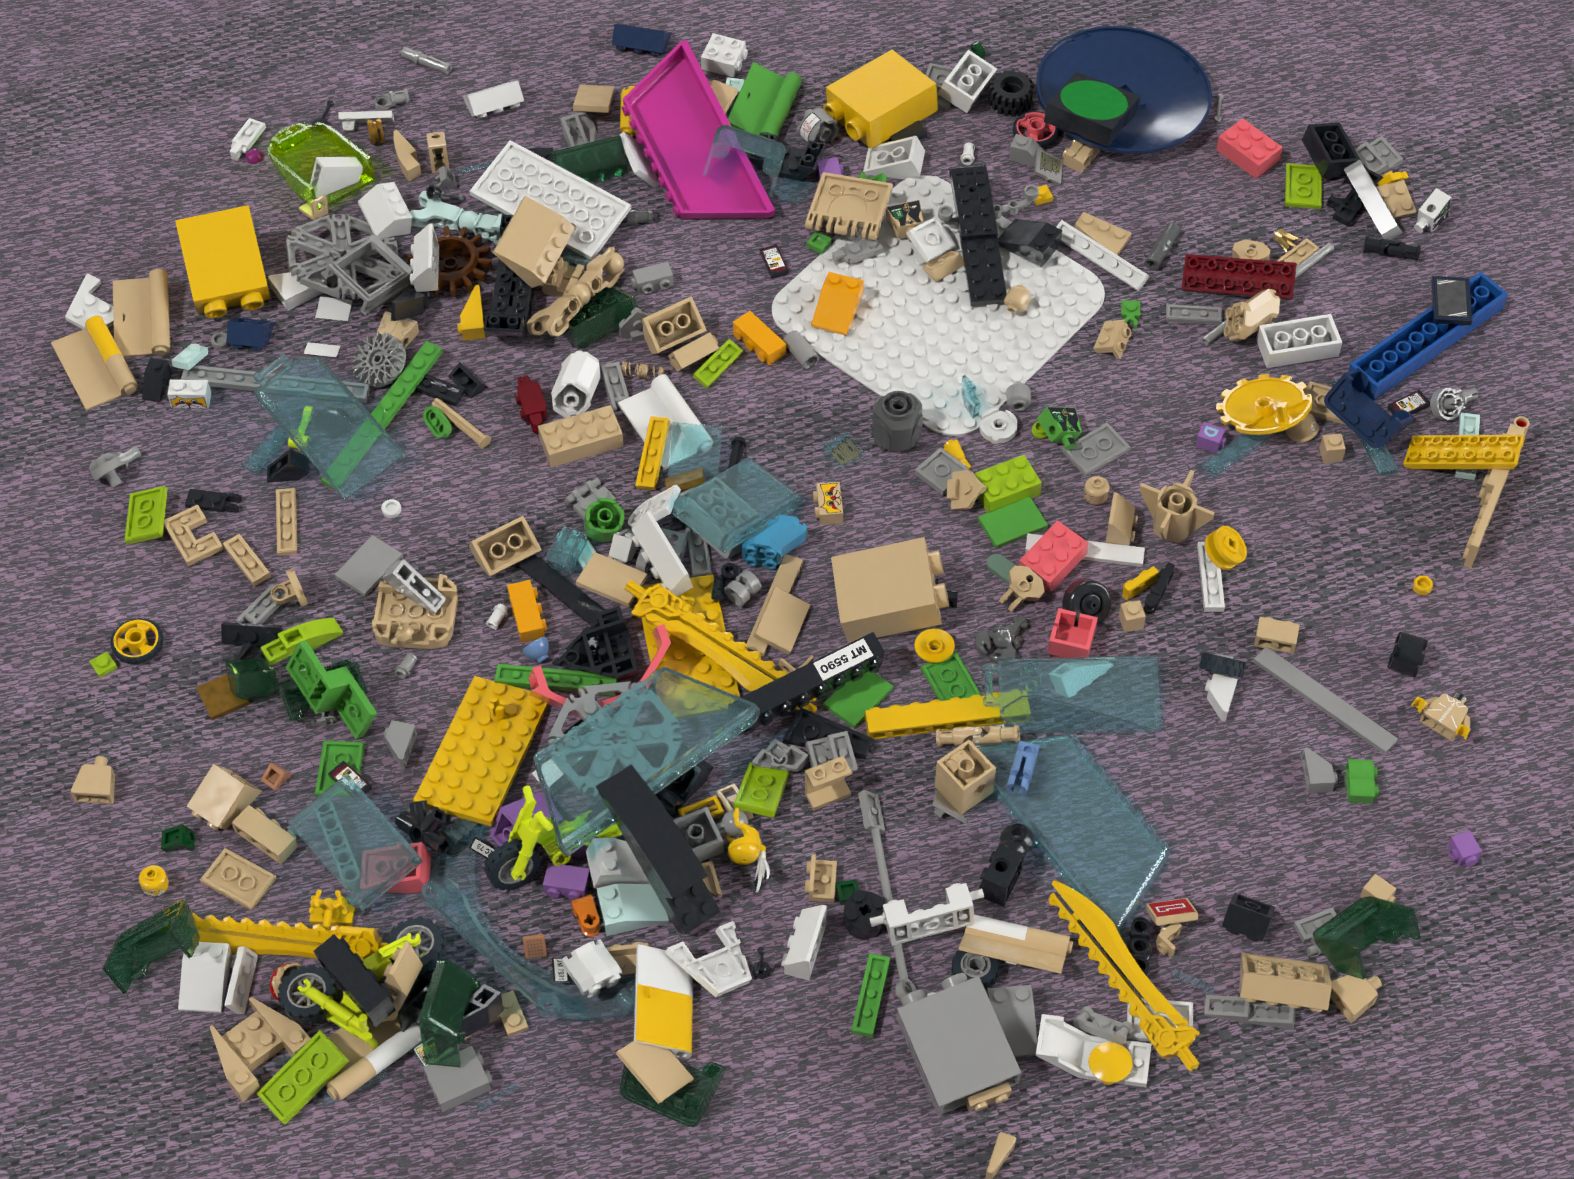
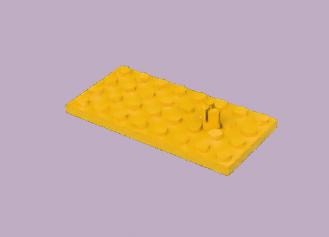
[637,574,740,723]
[413,676,549,827]

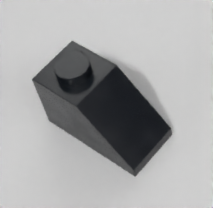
[142,358,172,402]
[267,449,310,483]

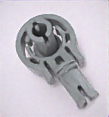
[1429,388,1478,420]
[90,446,141,488]

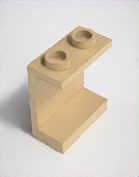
[805,756,852,811]

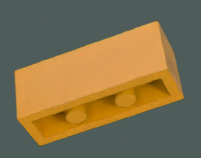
[733,311,786,366]
[507,580,547,643]

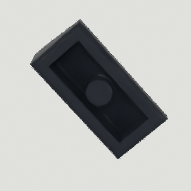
[448,362,488,399]

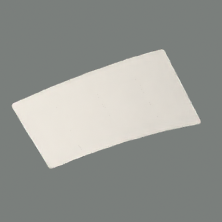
[304,297,352,357]

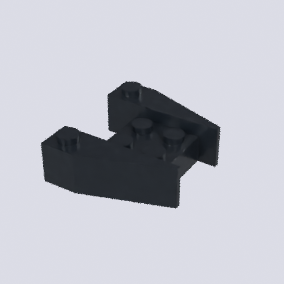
[398,961,504,1052]

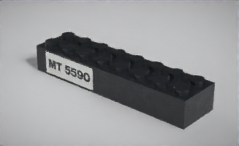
[727,632,885,736]

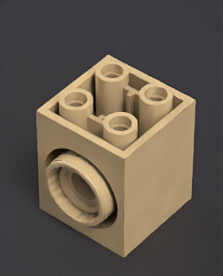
[935,740,996,815]

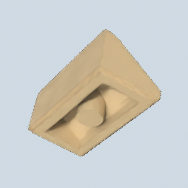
[922,250,964,281]

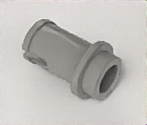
[395,653,418,679]

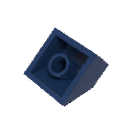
[226,317,275,350]

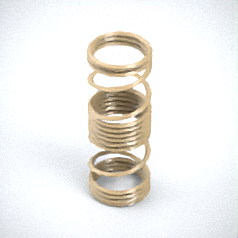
[621,361,664,379]

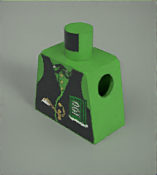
[1037,407,1082,450]

